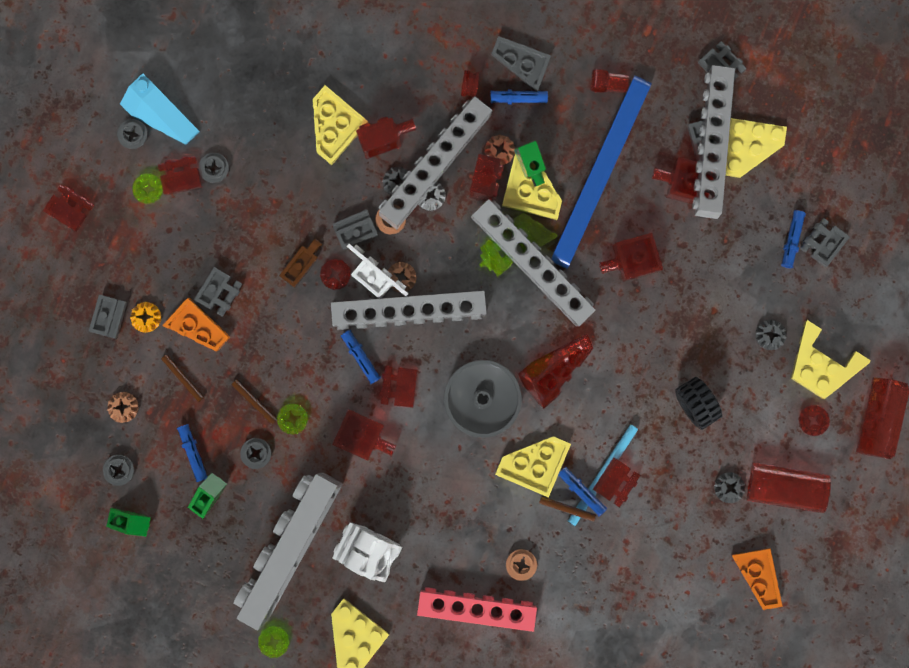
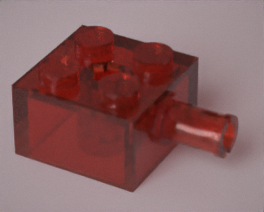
[356,117,416,159]
[469,154,504,202]
[652,157,713,204]
[599,233,663,282]
[332,409,397,461]

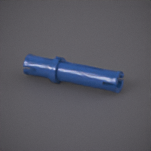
[490,89,548,105]
[781,210,806,268]
[340,329,381,384]
[177,424,208,482]
[558,467,607,517]

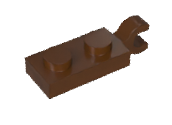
[279,239,323,288]

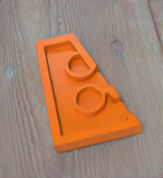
[162,298,230,351]
[732,548,783,610]

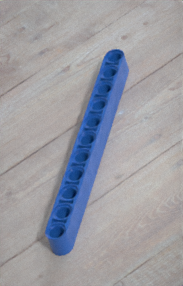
[551,76,652,269]

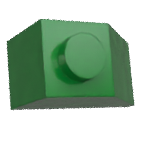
[188,473,227,519]
[106,508,151,537]

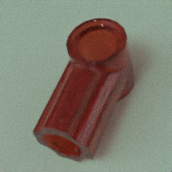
[590,69,629,93]

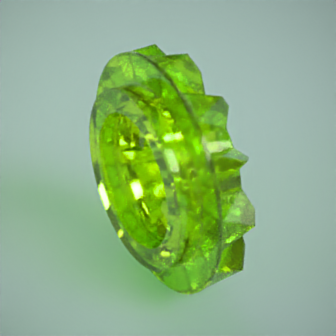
[132,174,163,204]
[277,404,308,434]
[258,626,289,658]

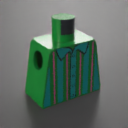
[514,141,546,187]

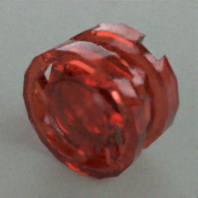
[461,70,480,98]

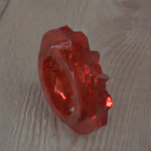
[320,259,351,290]
[798,405,830,436]

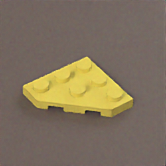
[313,85,368,165]
[725,118,787,178]
[502,154,562,220]
[495,437,571,498]
[331,598,389,668]

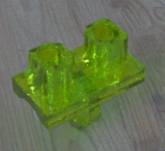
[479,240,513,277]

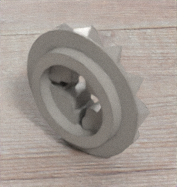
[418,182,446,211]

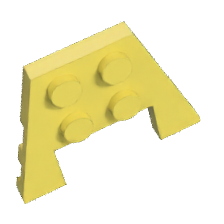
[791,320,871,399]

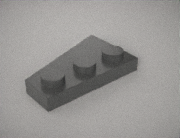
[491,36,551,91]

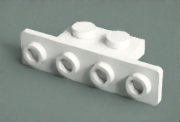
[347,244,409,299]

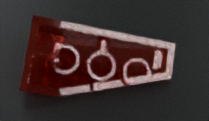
[518,334,593,409]

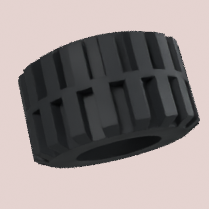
[675,376,722,430]

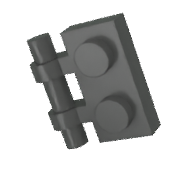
[698,41,747,80]
[800,218,850,268]
[194,267,242,317]

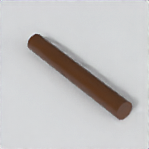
[161,354,204,402]
[231,379,278,425]
[539,497,597,522]

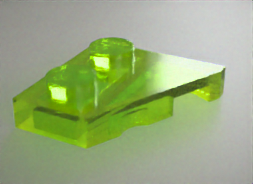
[513,213,558,252]

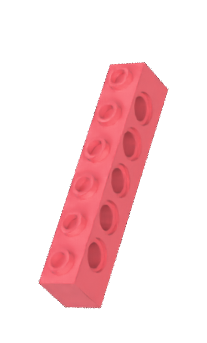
[417,587,537,632]

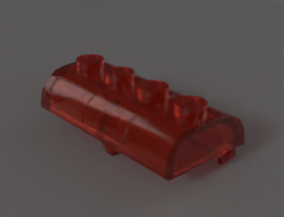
[856,377,909,460]
[746,462,831,513]

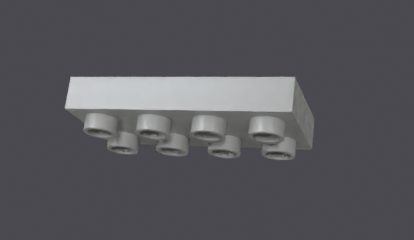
[233,472,343,631]

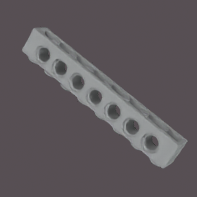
[692,65,735,219]
[378,96,492,230]
[471,199,595,326]
[331,291,486,330]

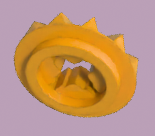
[130,302,161,333]

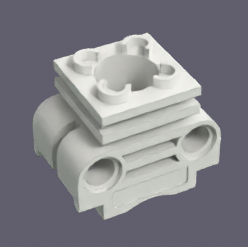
[332,523,403,582]

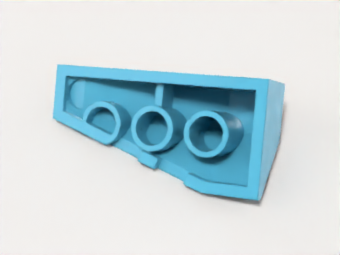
[120,73,200,145]

